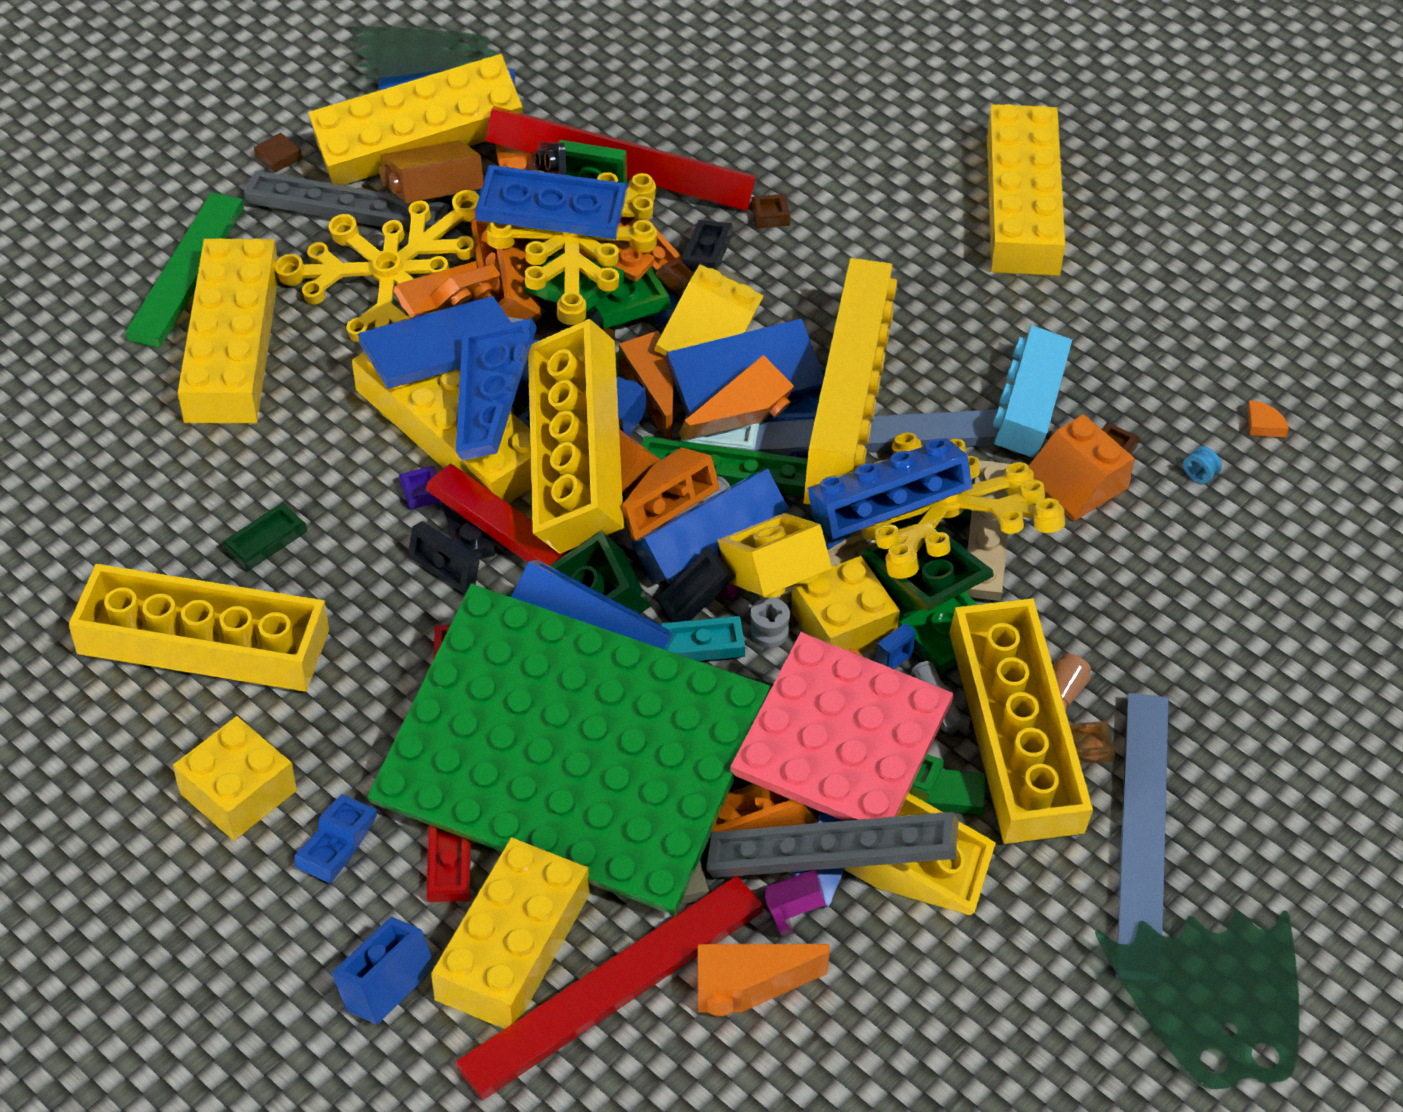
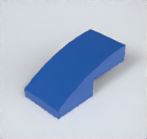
[294,794,377,883]

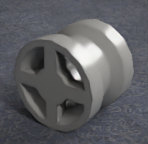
[750,598,790,648]

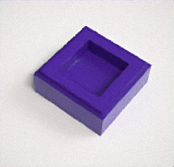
[399,465,440,510]

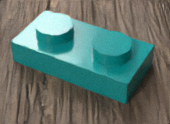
[662,616,745,661]

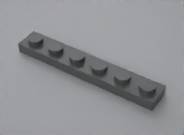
[244,170,451,232]
[707,812,958,878]

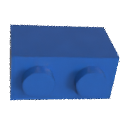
[331,916,435,1025]

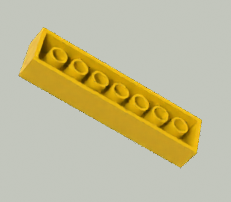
[804,258,898,505]

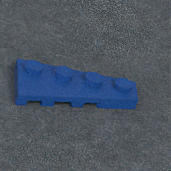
[456,318,537,461]

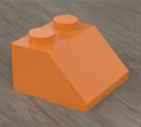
[1029,414,1135,522]

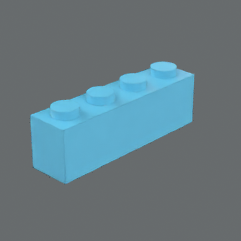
[992,325,1073,458]

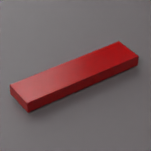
[426,463,571,566]

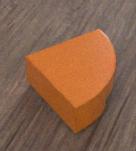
[1247,400,1289,438]

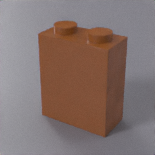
[379,140,484,203]

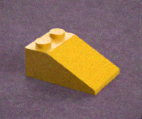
[654,264,764,356]
[844,793,996,915]

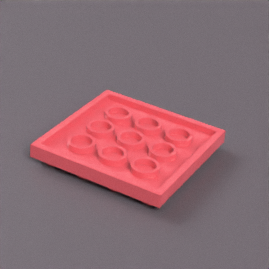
[731,632,953,821]

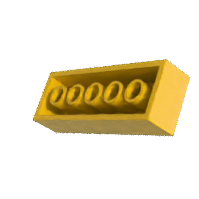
[308,54,523,185]
[987,104,1065,276]
[178,238,278,423]
[528,319,624,554]
[352,352,532,504]
[68,564,329,692]
[949,598,1093,844]

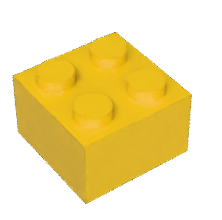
[718,513,832,598]
[790,556,900,654]
[173,716,297,841]

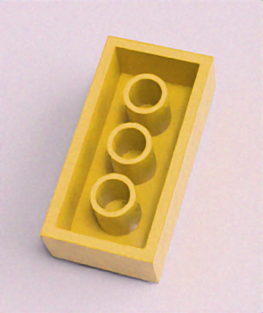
[431,837,589,1029]

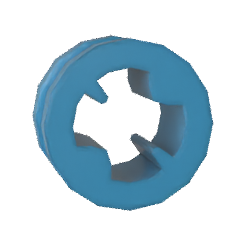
[1183,446,1222,484]

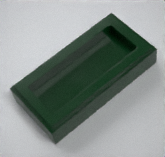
[221,503,307,572]

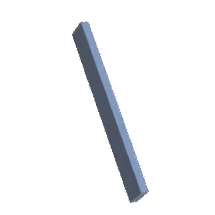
[755,409,998,456]
[1116,693,1169,983]

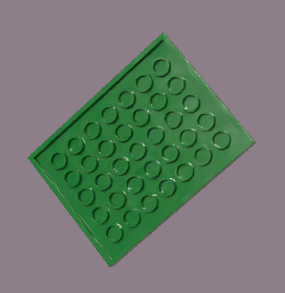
[367,584,771,916]

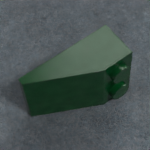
[861,521,994,611]
[507,530,651,614]

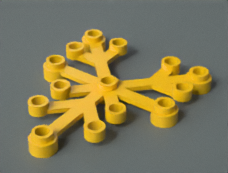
[487,171,657,325]
[275,190,479,342]
[860,432,1065,579]

